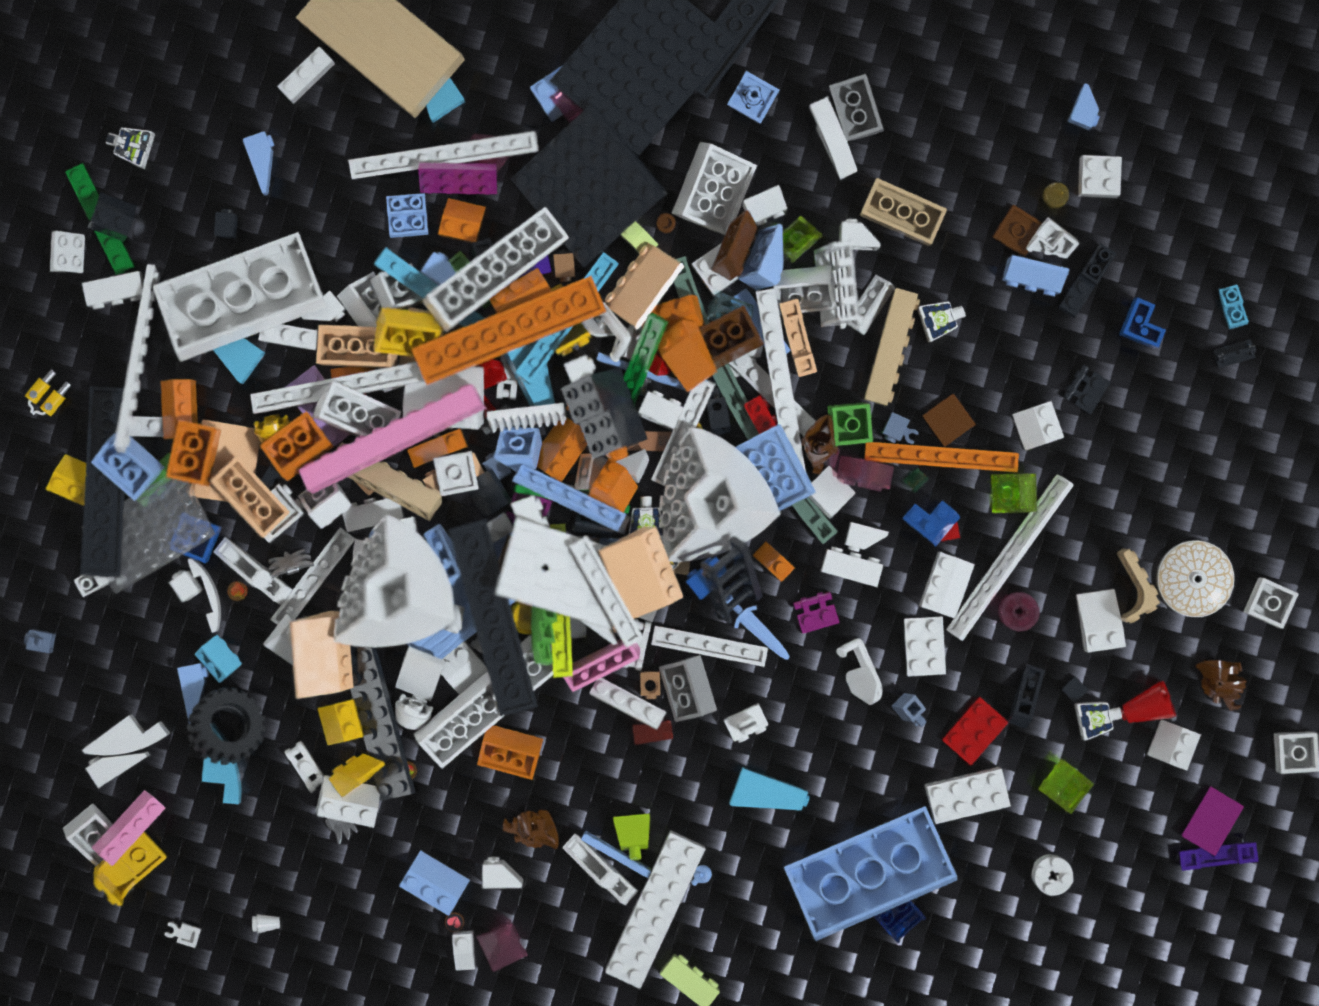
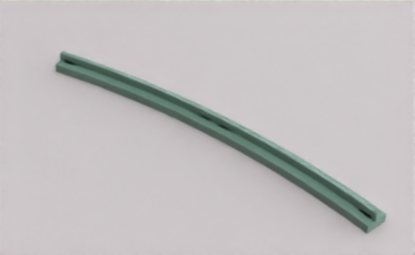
[673,257,838,544]

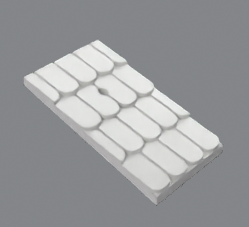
[496,519,613,630]

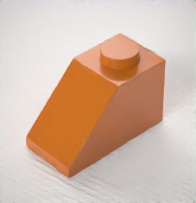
[753,541,794,582]

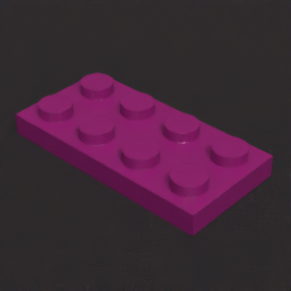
[418,163,497,195]

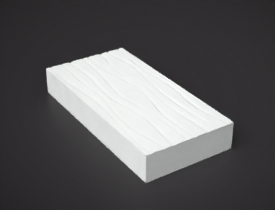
[153,232,327,361]

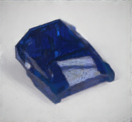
[874,900,926,943]

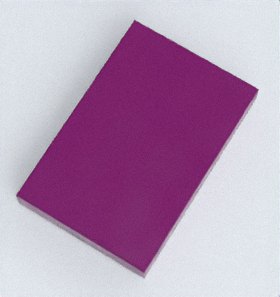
[1181,787,1244,856]

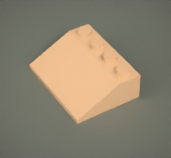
[605,243,684,328]
[190,420,260,502]
[598,526,683,619]
[290,611,353,698]

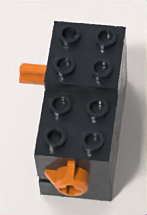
[561,368,648,462]

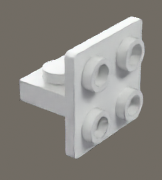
[50,231,85,273]

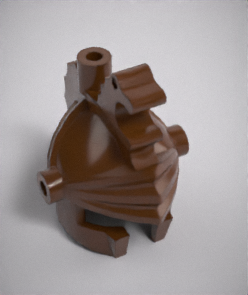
[801,415,838,475]
[1196,660,1246,711]
[503,810,558,849]

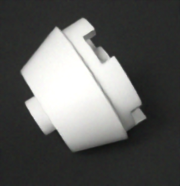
[395,694,433,730]

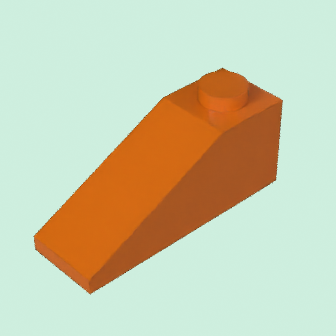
[407,429,468,468]

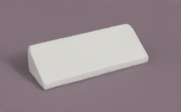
[846,275,895,335]

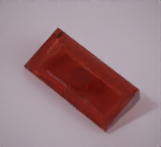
[633,720,673,744]

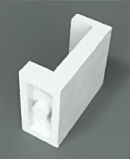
[264,483,306,543]

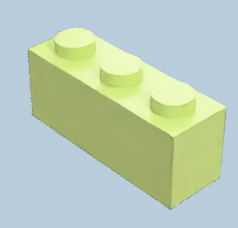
[660,954,720,1006]

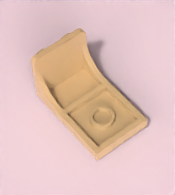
[1117,549,1160,623]

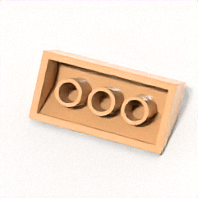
[316,325,398,368]
[210,456,290,539]

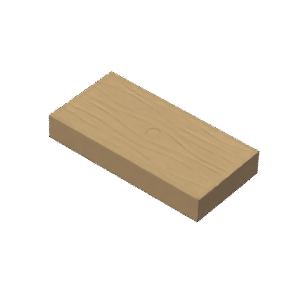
[296,0,465,118]

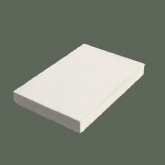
[395,647,445,701]

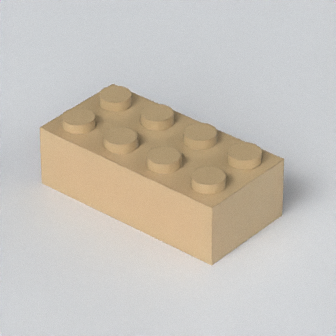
[860,178,947,246]

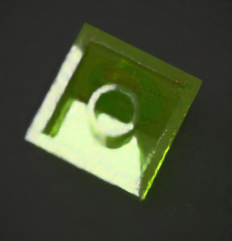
[782,216,822,263]
[991,473,1037,513]
[1039,759,1094,814]

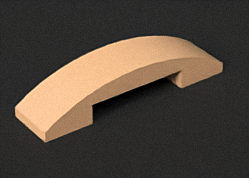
[779,298,817,377]

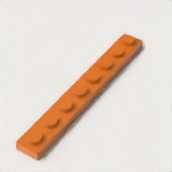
[864,442,1019,472]

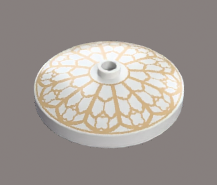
[1157,541,1234,617]

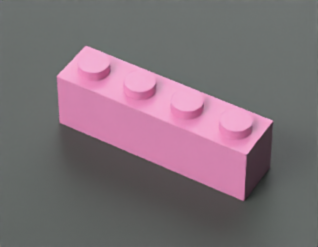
[564,639,641,692]
[92,790,165,866]

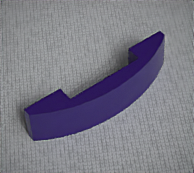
[1179,842,1259,871]

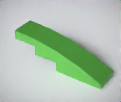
[531,605,557,665]

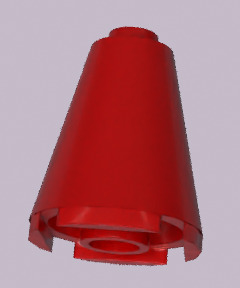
[1121,681,1176,723]

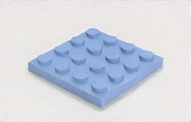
[735,424,816,511]

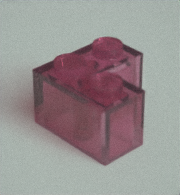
[837,456,894,491]

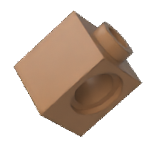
[554,253,575,282]
[640,671,660,699]

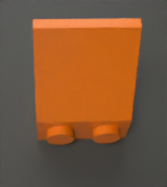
[658,319,717,391]

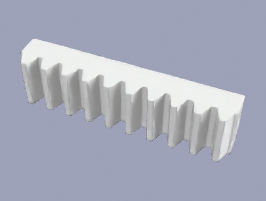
[487,403,566,433]

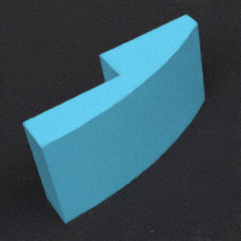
[1219,285,1248,329]

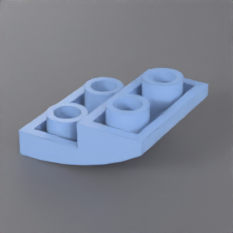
[386,193,428,238]

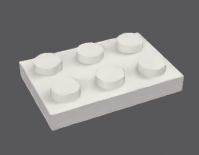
[904,617,946,676]

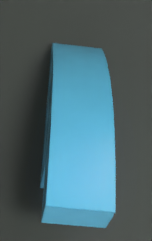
[202,723,241,804]

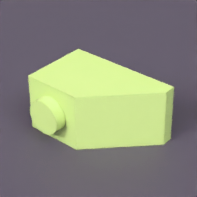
[620,222,658,253]

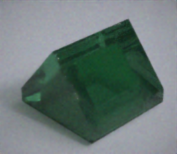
[904,468,929,493]

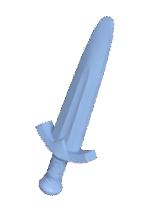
[726,595,789,660]

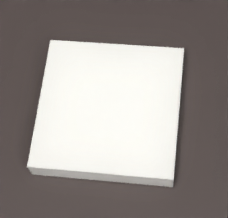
[433,451,479,496]
[808,466,855,519]

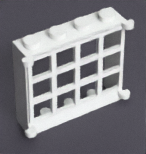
[814,238,863,329]

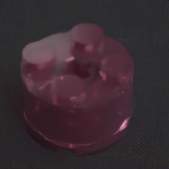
[998,592,1040,631]

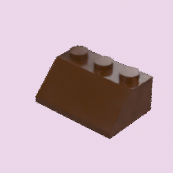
[711,210,757,281]
[699,305,764,370]

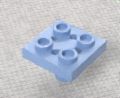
[727,71,779,124]

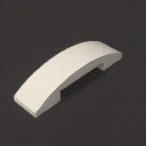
[188,558,221,633]

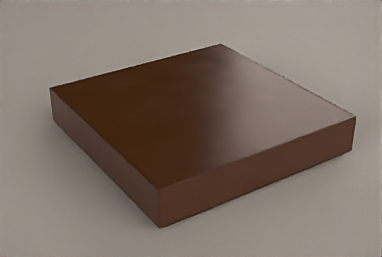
[992,204,1043,257]
[922,393,976,447]

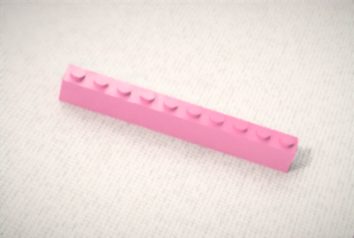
[299,384,486,494]

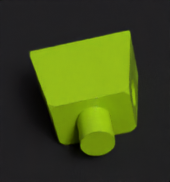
[613,814,650,860]

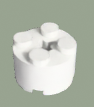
[1032,854,1073,895]

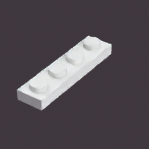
[589,678,666,730]

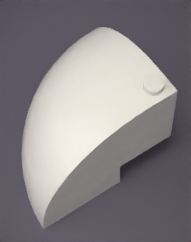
[659,427,780,562]
[334,515,455,647]

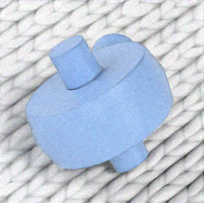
[691,865,712,886]

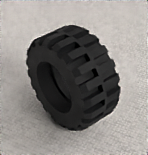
[187,688,266,765]

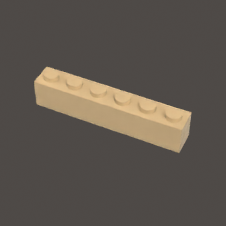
[864,288,920,406]
[336,442,442,521]

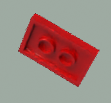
[942,697,1008,765]

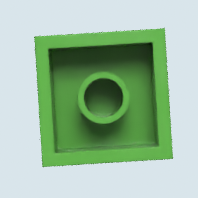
[828,402,873,446]

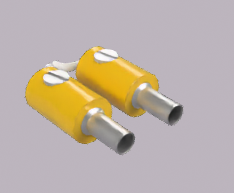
[25,370,71,416]

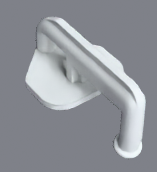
[582,301,631,362]
[836,638,882,705]

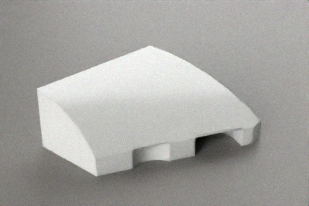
[1026,217,1079,258]

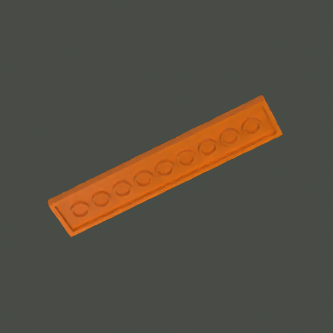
[412,276,606,385]

